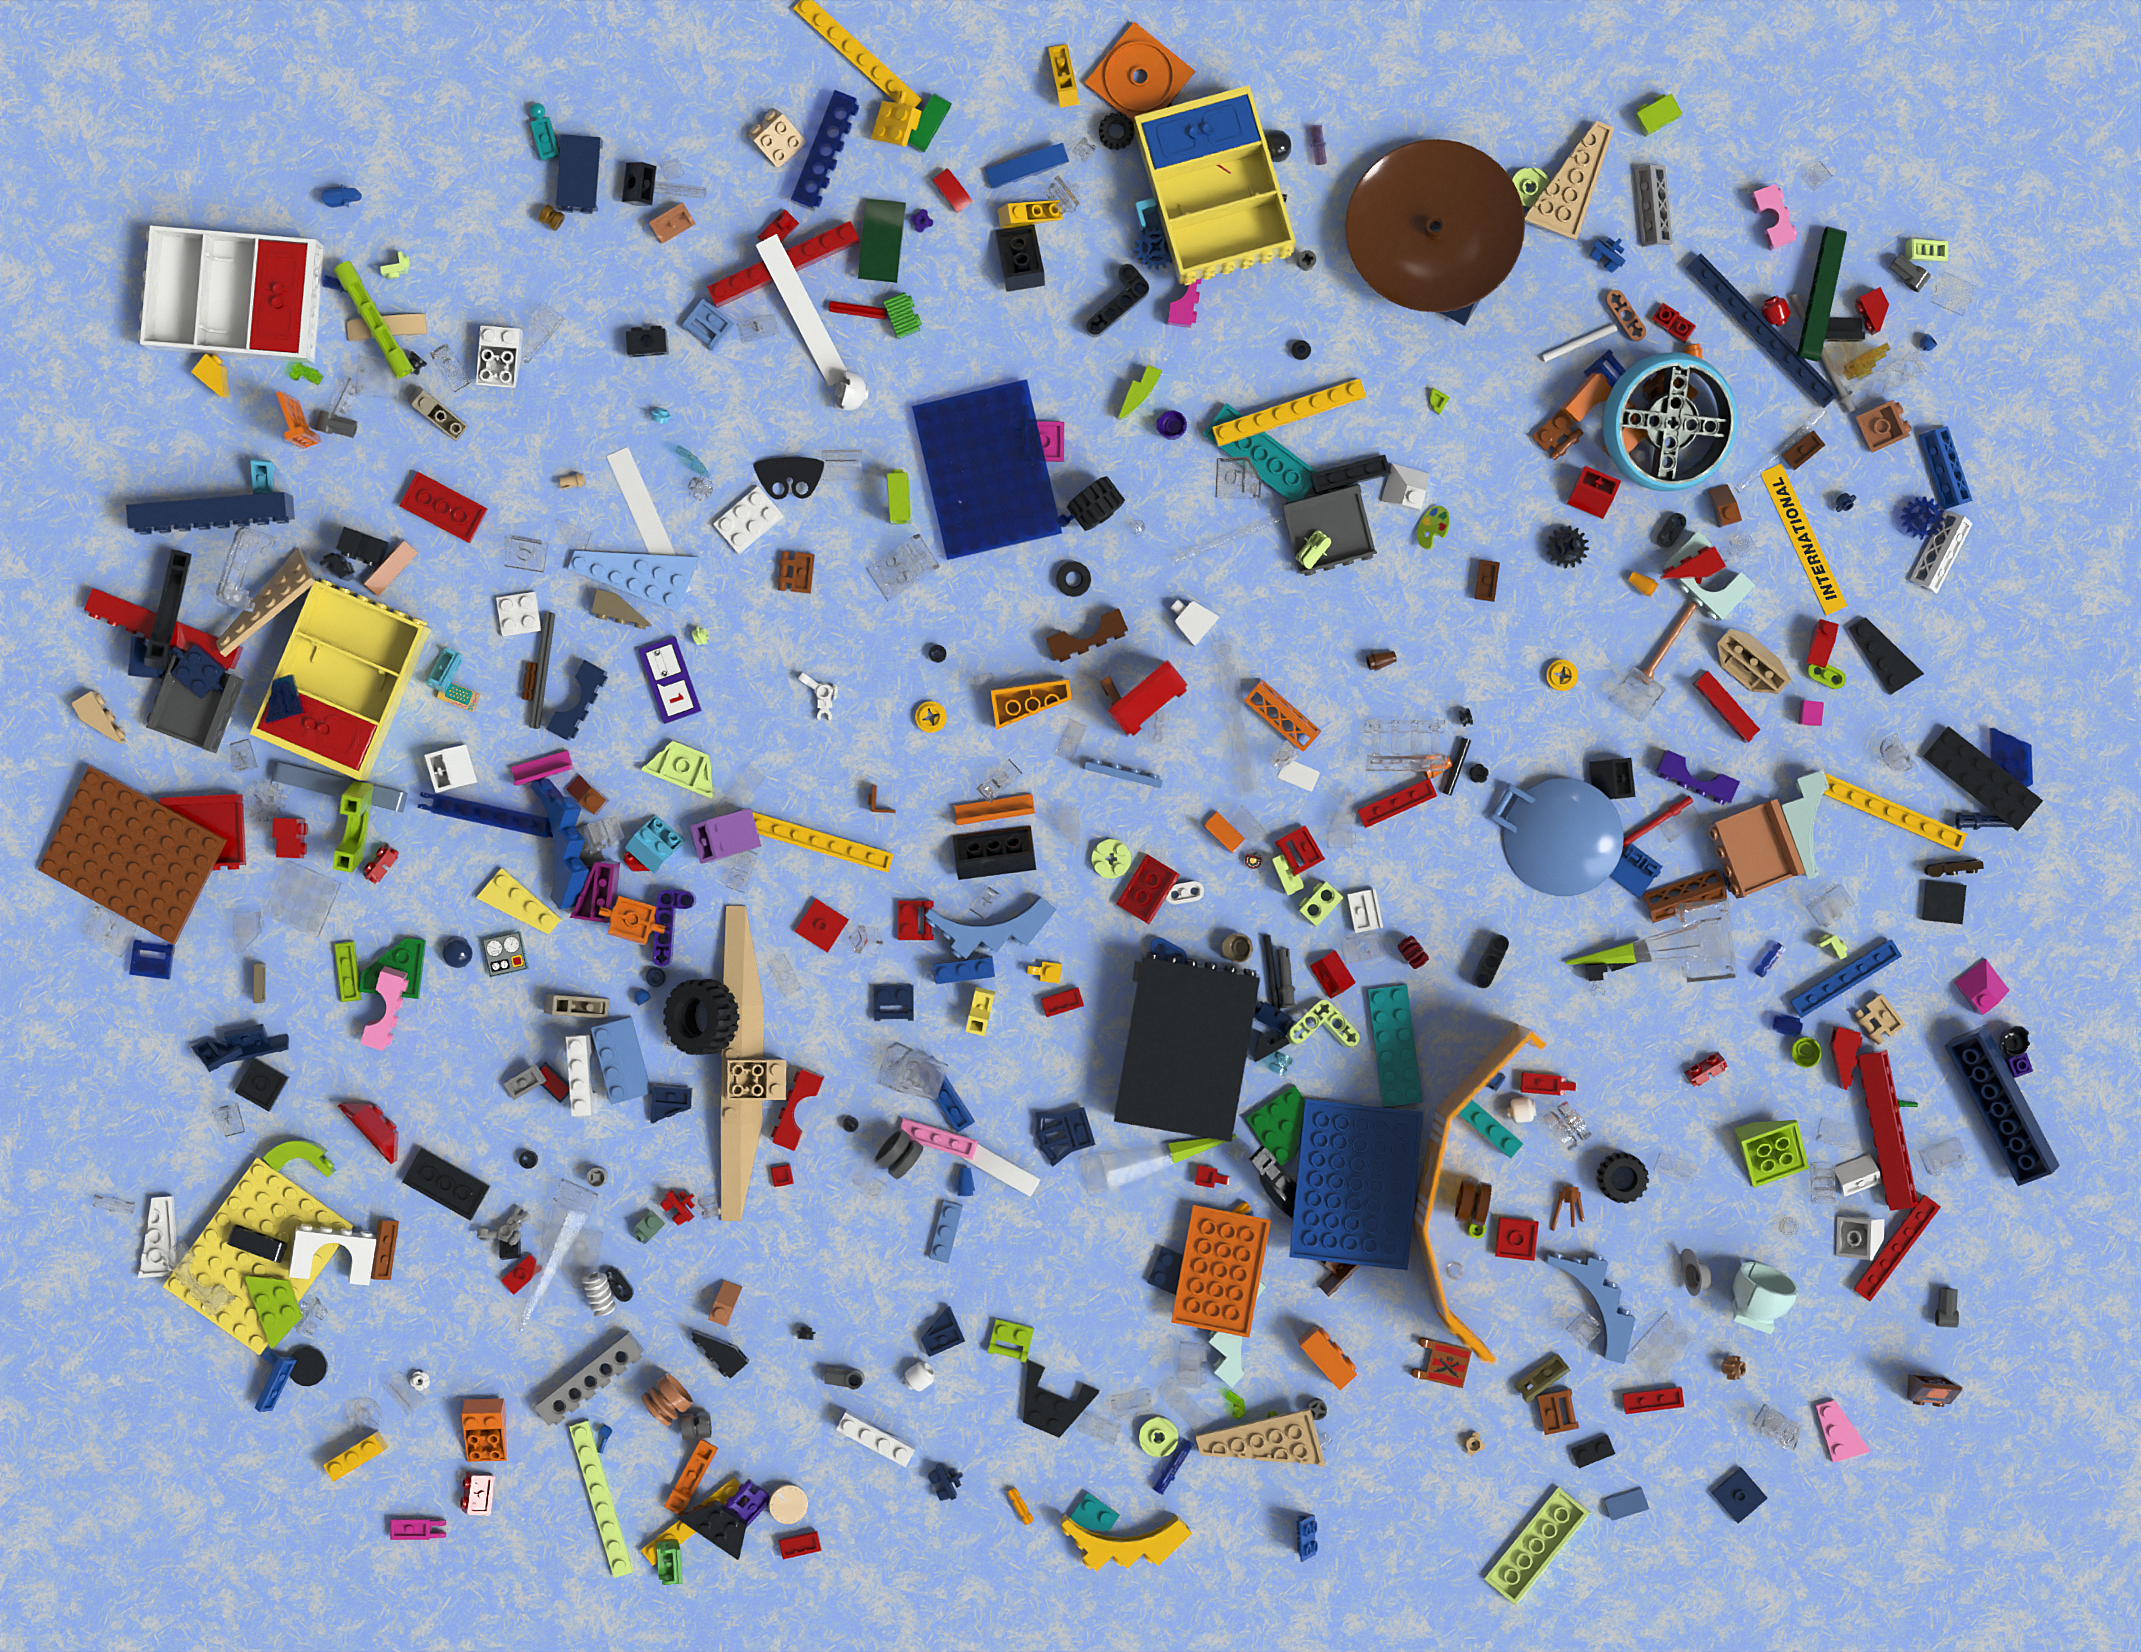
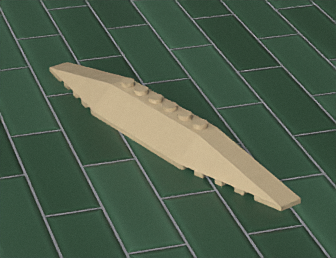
[721,906,764,1221]

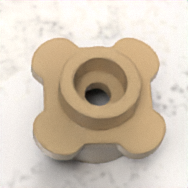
[1462,1432,1485,1455]

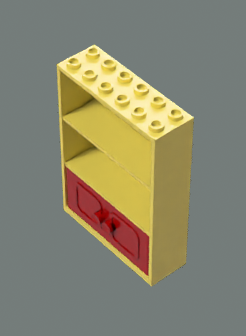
[250,579,431,781]

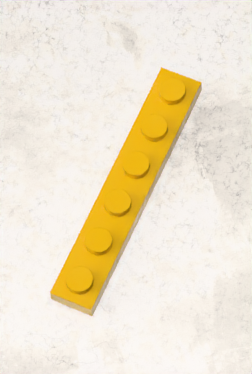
[641,1477,741,1566]

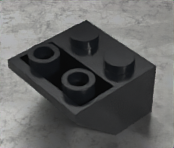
[1589,757,1636,799]

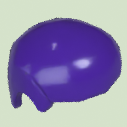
[1156,410,1187,440]

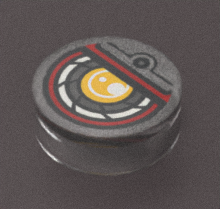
[1243,850,1263,870]

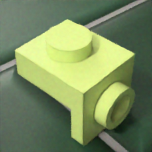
[380,251,410,279]
[1816,933,1847,960]

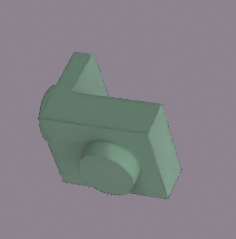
[631,1210,665,1244]

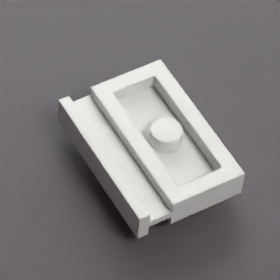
[1347,889,1383,933]

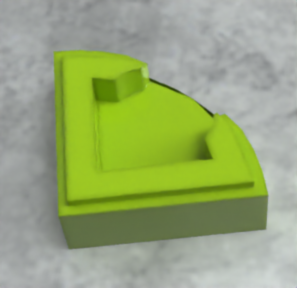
[1430,388,1450,415]

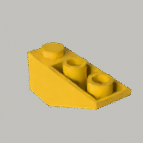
[997,200,1063,229]

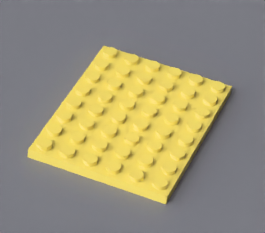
[163,1157,355,1355]

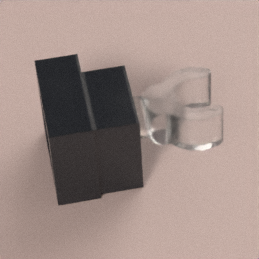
[1585,964,1608,996]

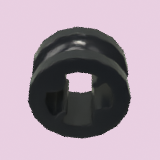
[929,645,947,663]
[1459,708,1473,727]
[519,1151,538,1169]

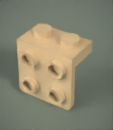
[747,109,805,167]

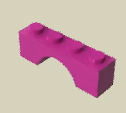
[1168,278,1202,328]

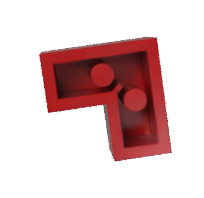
[272,818,308,858]

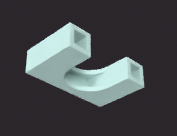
[1662,531,1755,621]

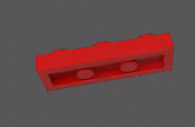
[1622,1386,1684,1414]

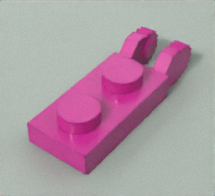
[390,1519,446,1540]

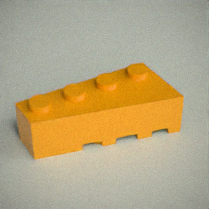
[991,678,1072,730]

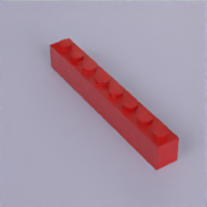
[707,220,860,308]
[84,588,243,671]
[1857,1049,1918,1211]

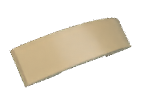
[347,314,427,341]

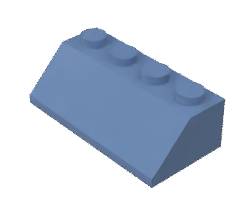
[591,1017,652,1105]

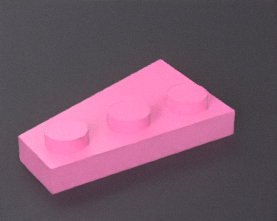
[1815,1399,1871,1463]

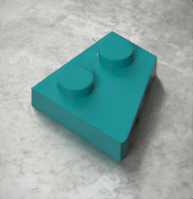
[1069,1492,1120,1532]

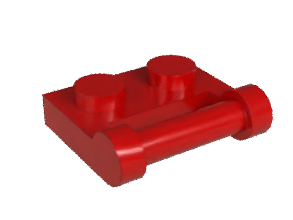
[1274,825,1325,877]
[898,901,934,940]

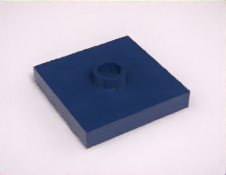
[1712,1467,1768,1524]

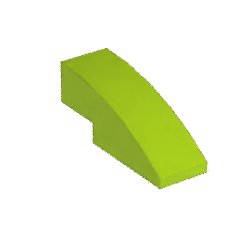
[1118,365,1162,420]

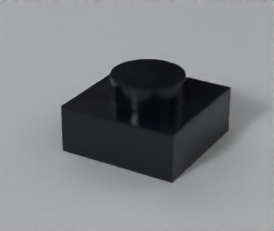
[499,1239,521,1260]

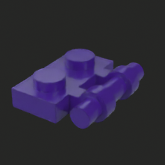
[724,1479,770,1528]

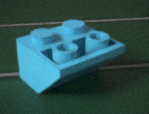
[625,815,685,874]

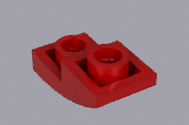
[932,168,973,213]
[1652,303,1696,343]

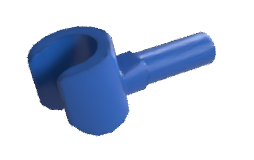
[598,1424,612,1454]

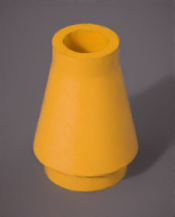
[1628,571,1659,597]

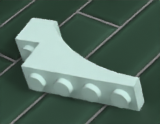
[1781,769,1829,880]
[1208,1281,1266,1388]

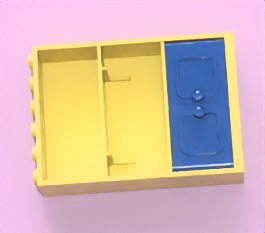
[1134,85,1296,285]

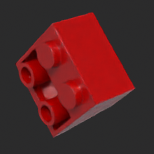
[1567,466,1621,519]

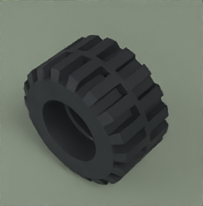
[1596,1152,1649,1204]

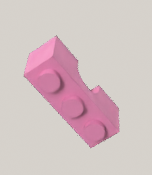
[1750,184,1797,251]

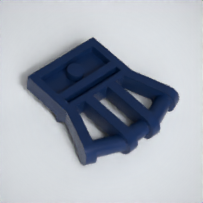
[1035,1107,1096,1167]

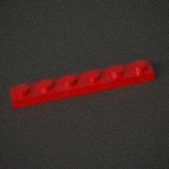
[1853,1194,1941,1301]

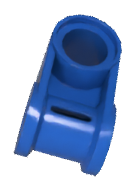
[1486,1071,1506,1091]

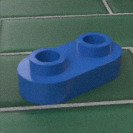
[1150,938,1187,961]

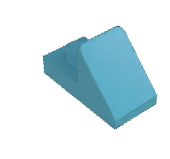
[250,459,276,495]

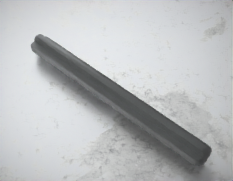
[529,612,555,729]

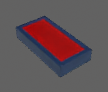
[539,1062,570,1103]

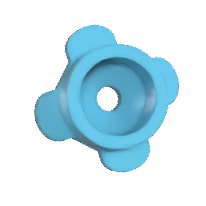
[651,408,672,424]

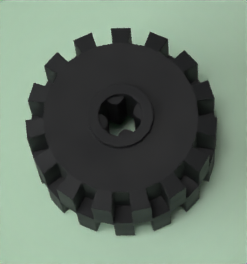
[1067,476,1125,531]

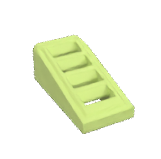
[1905,239,1948,262]

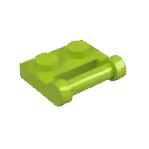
[987,1318,1034,1363]

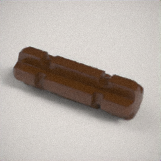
[521,662,537,701]

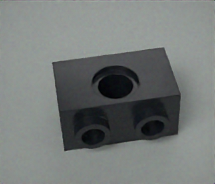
[622,162,657,206]
[626,326,669,358]

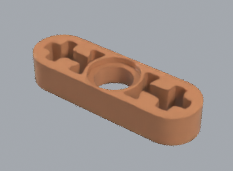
[1605,290,1646,342]

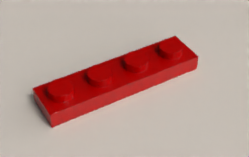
[1357,778,1437,828]

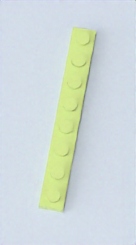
[569,1420,634,1578]

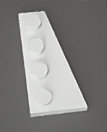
[138,1196,178,1278]

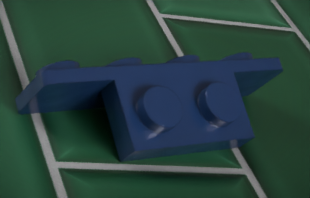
[224,1024,289,1064]

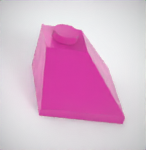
[1954,959,2010,1015]

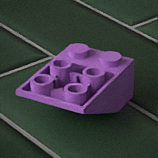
[690,808,761,864]

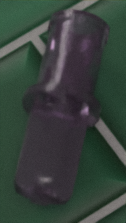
[1309,125,1327,166]

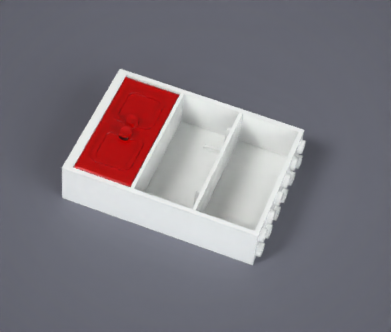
[138,226,324,363]

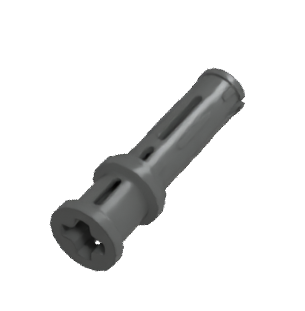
[1277,948,1297,1009]

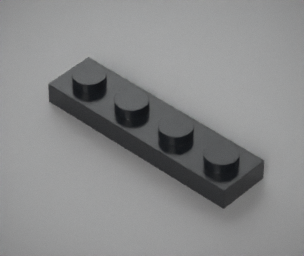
[1310,455,1391,494]

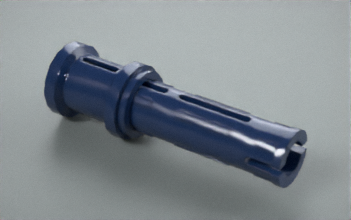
[1955,812,2011,830]

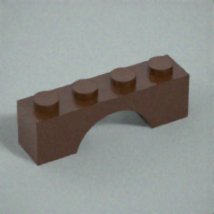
[1046,608,1128,663]

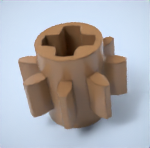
[1721,1355,1746,1380]

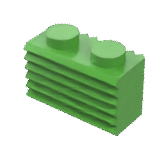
[883,292,922,339]

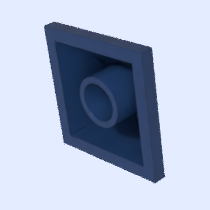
[128,636,166,679]

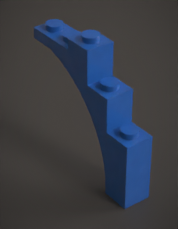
[531,779,589,909]

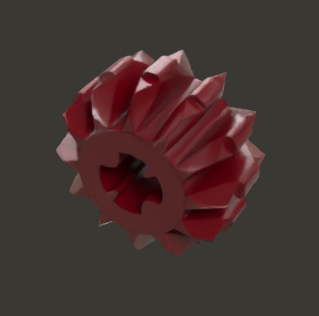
[1398,935,1429,969]

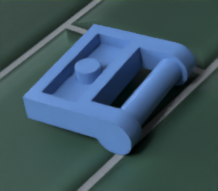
[681,299,734,351]

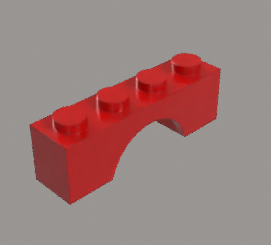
[771,1068,825,1151]

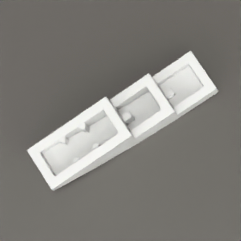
[960,1143,1041,1197]

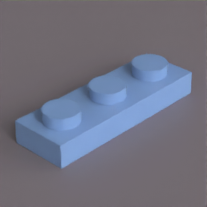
[929,1201,963,1263]

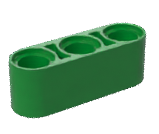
[907,93,952,153]

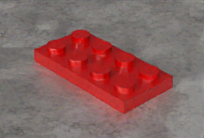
[399,471,488,543]

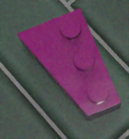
[570,860,620,923]

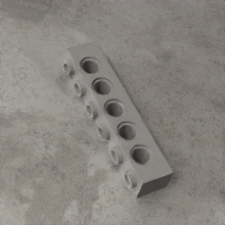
[534,1332,644,1426]

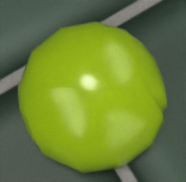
[1791,1036,1822,1068]

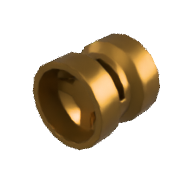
[538,204,565,231]

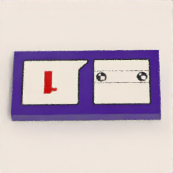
[638,637,702,724]

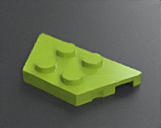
[245,1275,303,1349]

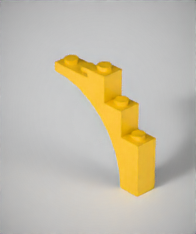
[1060,1514,1192,1572]

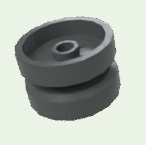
[874,1128,924,1180]

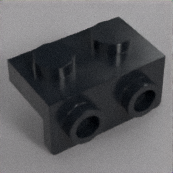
[319,553,355,581]

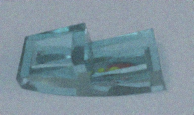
[675,445,710,478]

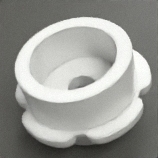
[410,1371,430,1391]

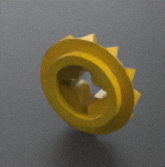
[1546,660,1578,691]
[915,701,947,733]

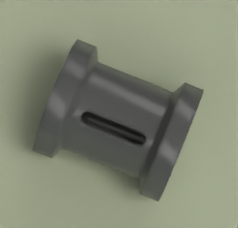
[1298,250,1316,271]

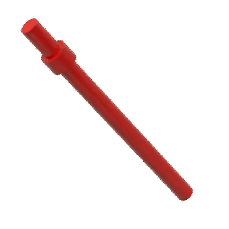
[1623,796,1693,848]

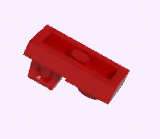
[758,209,799,242]

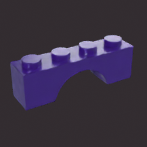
[1655,750,1740,805]

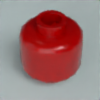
[1761,295,1791,327]

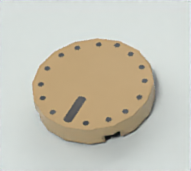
[768,1484,808,1525]

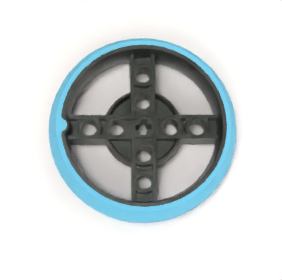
[1603,352,1738,492]

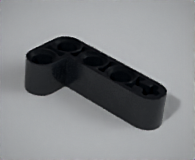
[1086,264,1149,338]

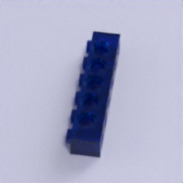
[791,90,860,211]

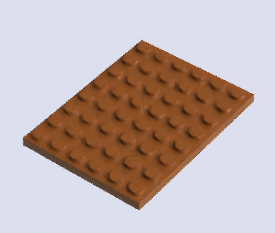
[38,765,227,944]

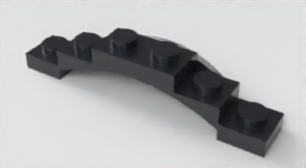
[1249,1145,1296,1219]

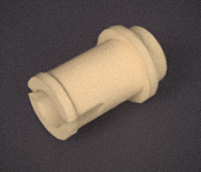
[560,472,586,490]

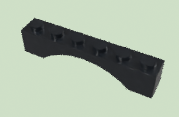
[145,549,192,670]

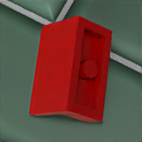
[1310,950,1355,999]

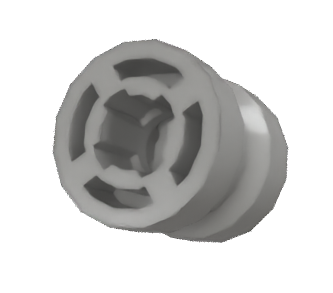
[586,1166,608,1188]

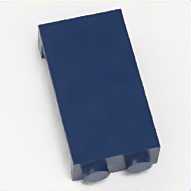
[556,134,603,214]

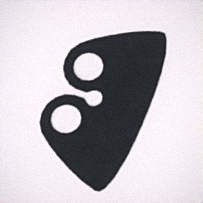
[754,457,824,500]

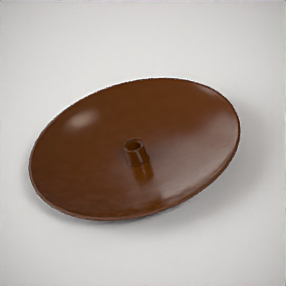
[1345,139,1525,312]

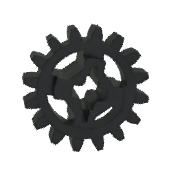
[1545,525,1589,569]

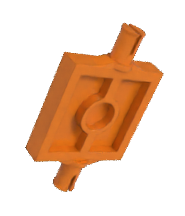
[598,896,666,945]

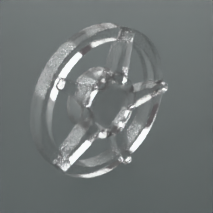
[344,1397,382,1435]

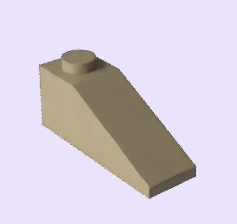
[544,993,610,1019]

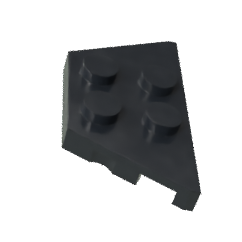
[677,1500,748,1560]

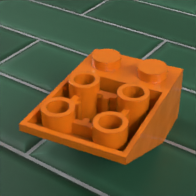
[461,1398,507,1462]

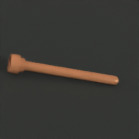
[1636,602,1697,685]

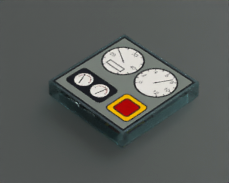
[481,931,529,978]

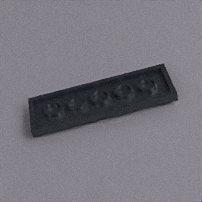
[1923,726,2043,831]

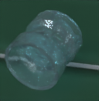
[1268,1051,1294,1077]

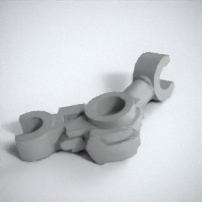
[477,1206,530,1246]

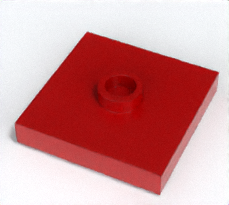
[795,898,849,953]
[1495,1217,1539,1261]

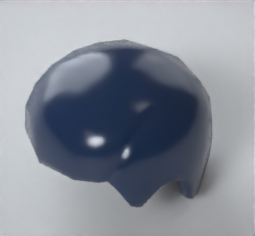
[442,936,473,969]

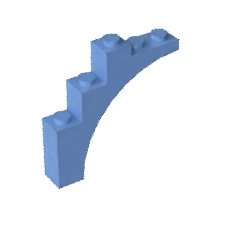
[924,896,1056,959]
[1544,1252,1636,1364]

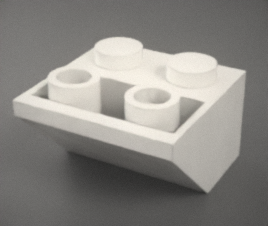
[425,745,477,793]

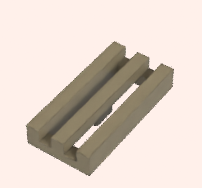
[253,963,266,1003]

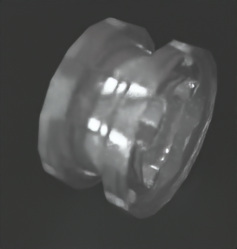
[1445,1261,1464,1280]

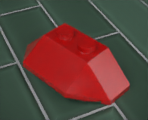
[337,1102,399,1164]

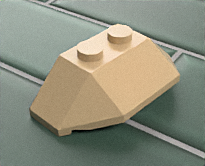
[1717,629,1791,694]

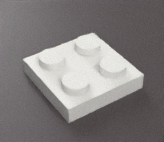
[496,592,542,637]

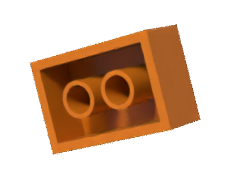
[1298,1325,1357,1391]

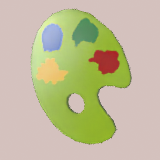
[1417,506,1450,550]

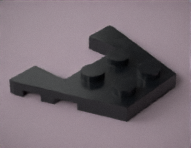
[1023,1360,1100,1438]

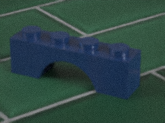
[546,660,608,741]

